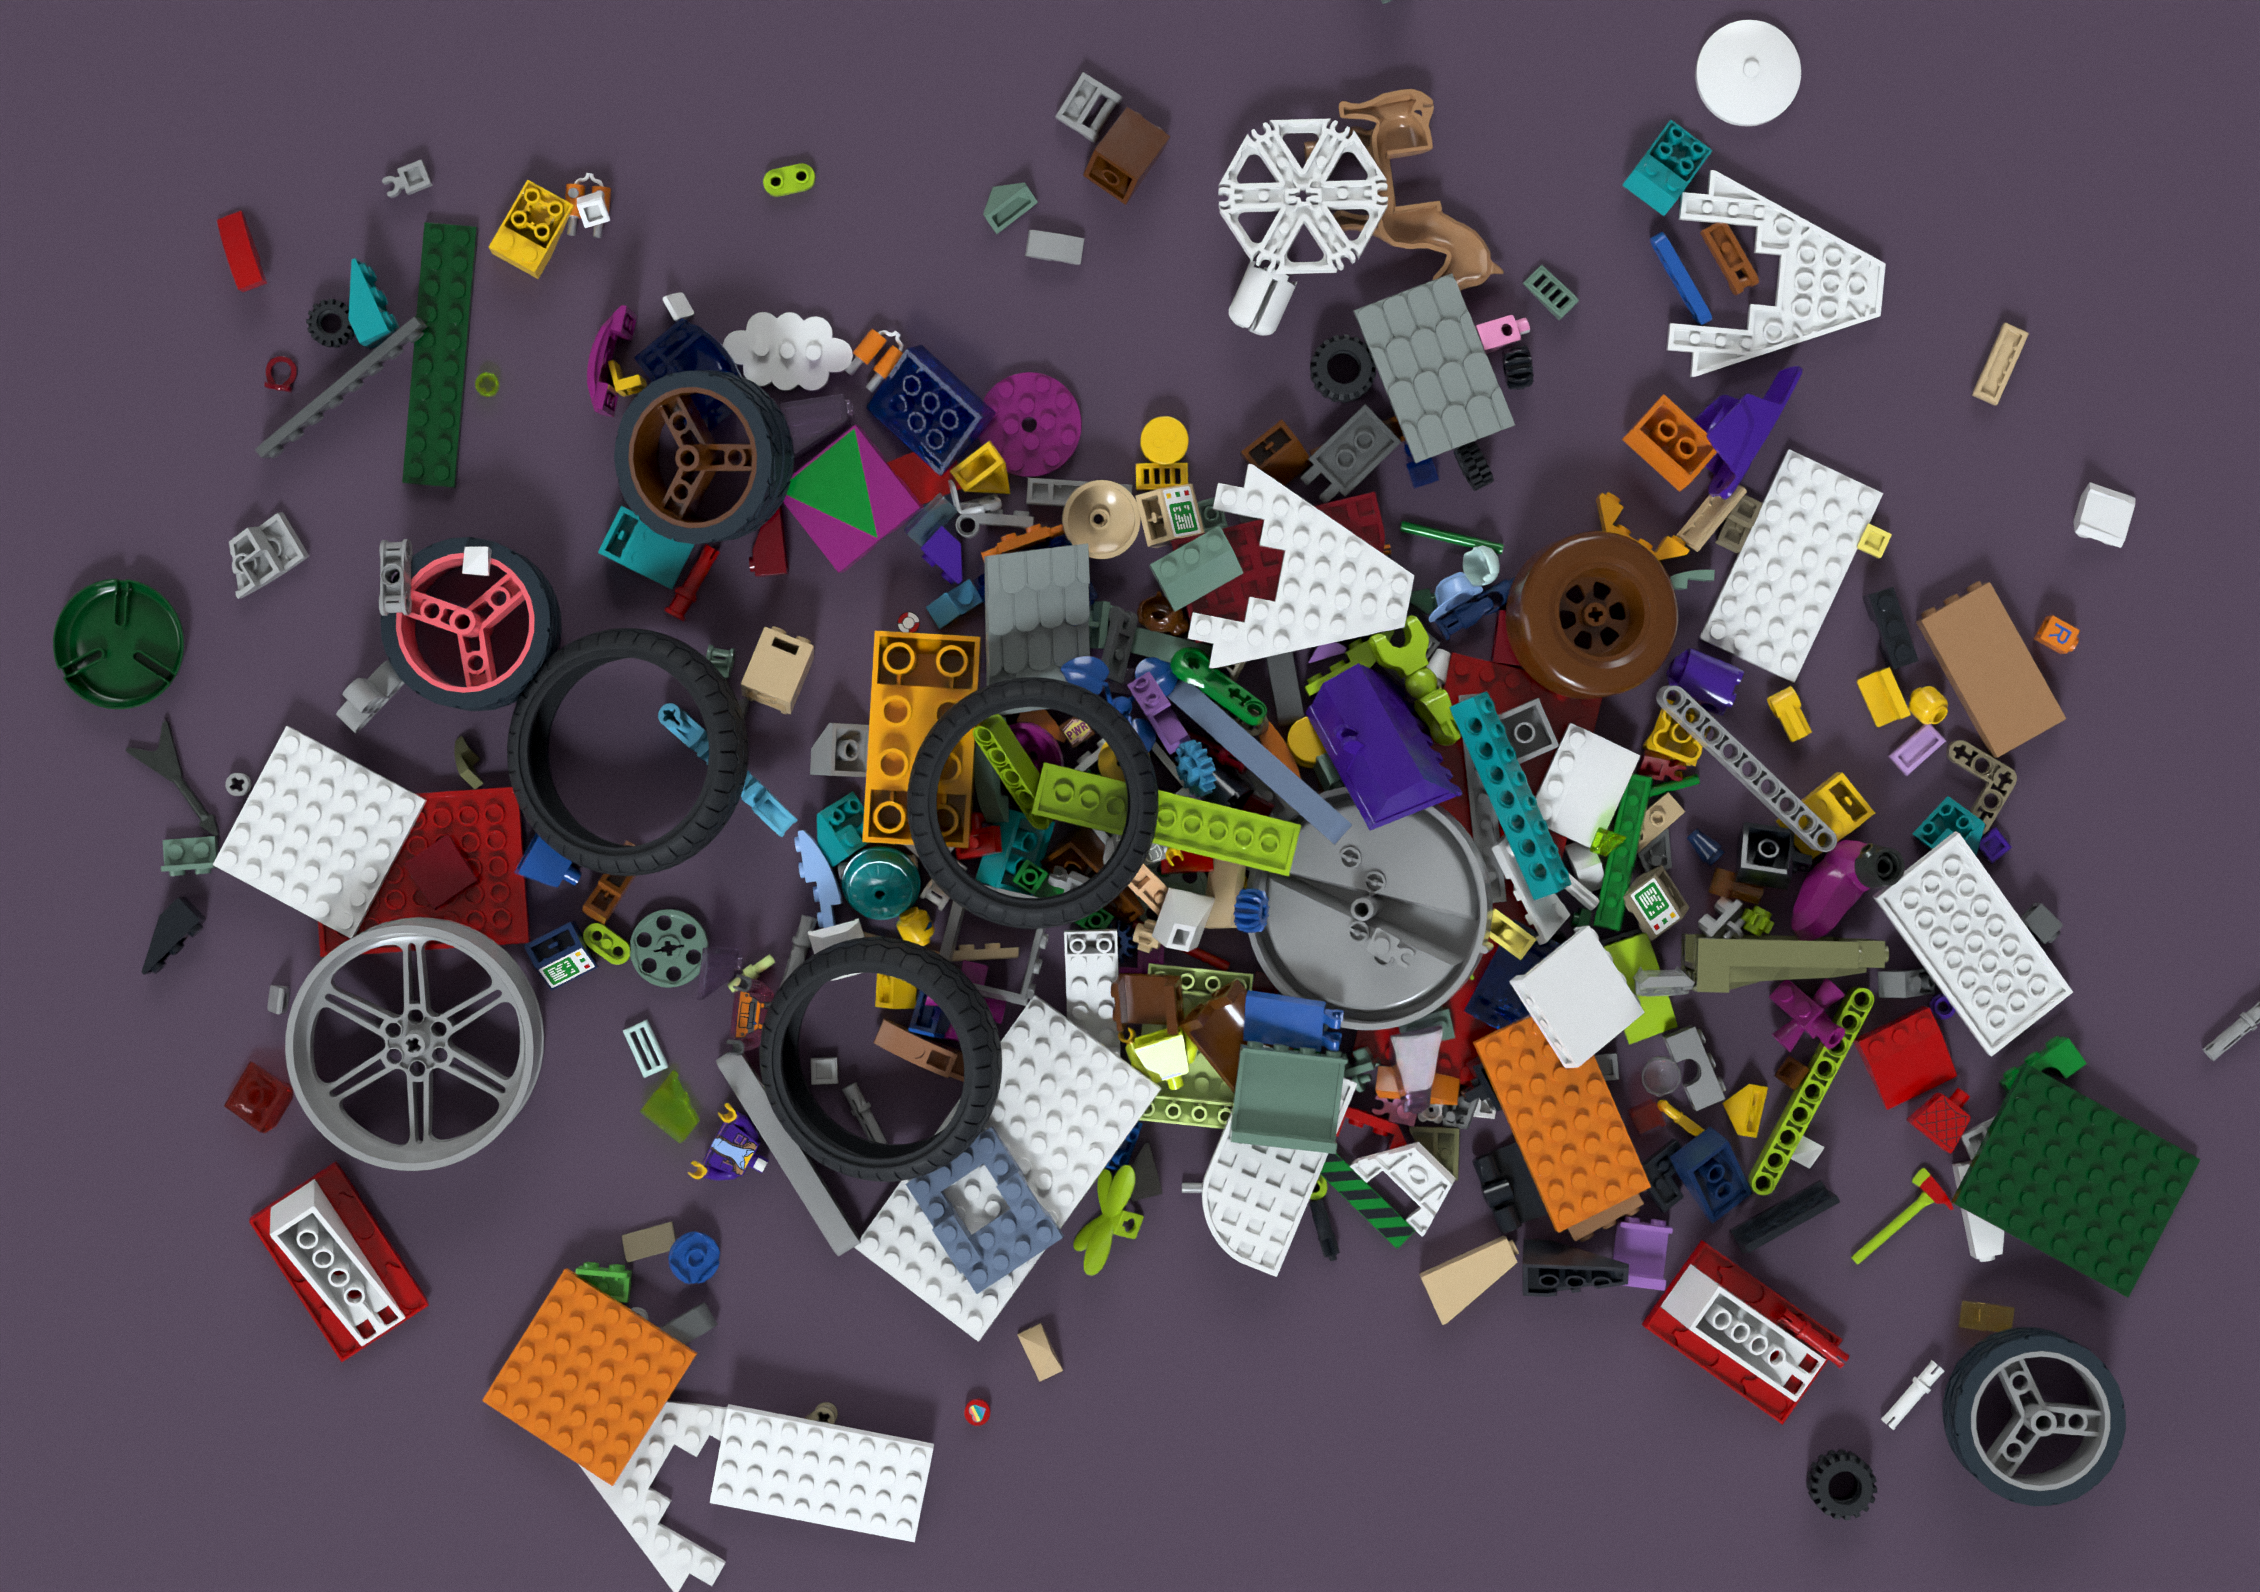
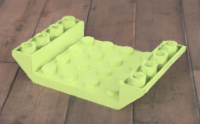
[1139,963,1253,1129]

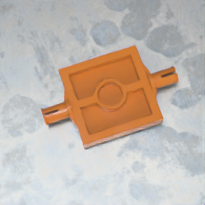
[981,524,1065,563]

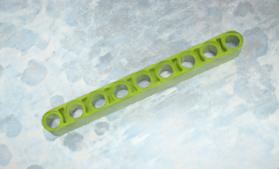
[1747,986,1874,1196]

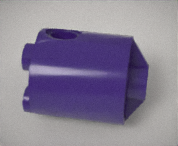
[1666,648,1744,716]

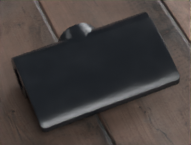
[1472,1142,1547,1233]

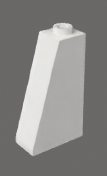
[1952,1160,2004,1262]

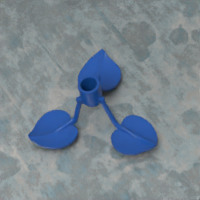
[1060,656,1178,753]

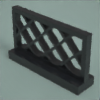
[1729,1180,1840,1254]

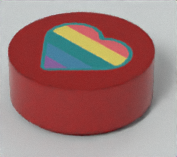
[964,1398,991,1426]

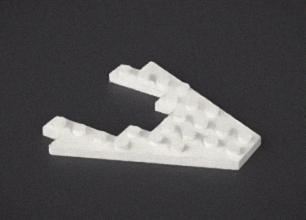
[1666,170,1886,377]
[579,1400,727,1592]

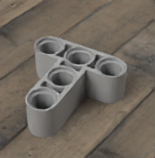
[336,660,404,733]

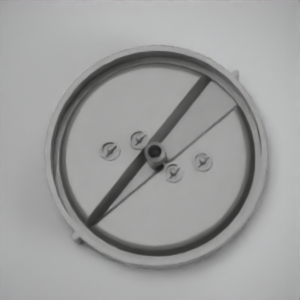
[1246,786,1494,1030]

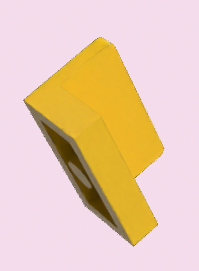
[608,360,647,397]
[1856,667,1911,727]
[875,973,917,1009]

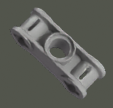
[379,539,413,616]

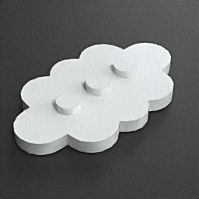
[723,312,853,391]

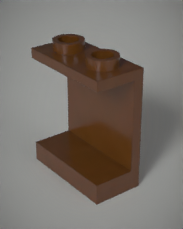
[1111,973,1184,1035]

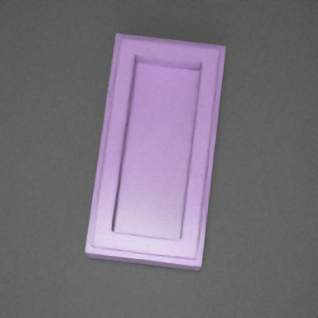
[1888,724,1946,776]

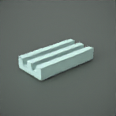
[623,1019,669,1078]

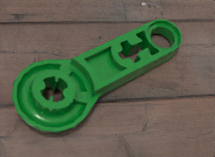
[1170,647,1267,726]

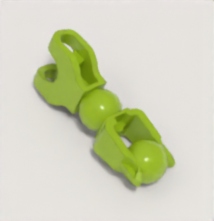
[1369,615,1461,746]

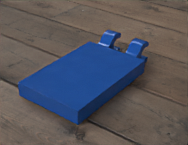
[1243,990,1344,1052]

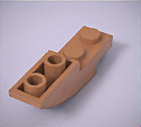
[873,1019,964,1082]

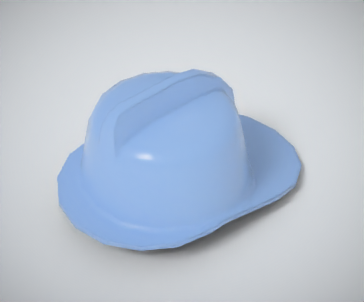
[1428,572,1483,622]

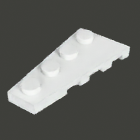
[1491,834,1570,945]

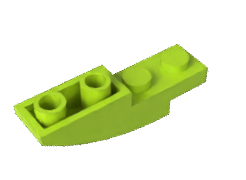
[1304,630,1394,696]

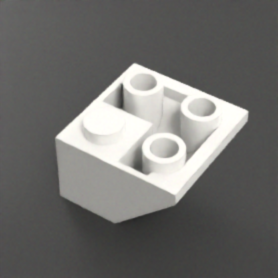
[1152,888,1215,952]

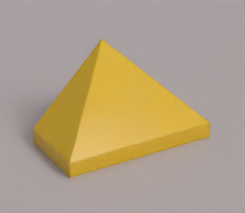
[1723,1084,1768,1138]

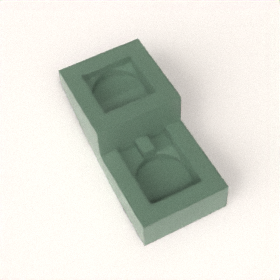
[1670,570,1715,590]

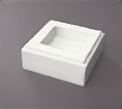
[811,1057,838,1085]

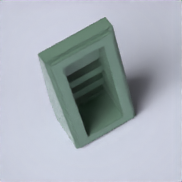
[1523,265,1580,320]

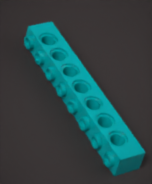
[1449,691,1572,901]

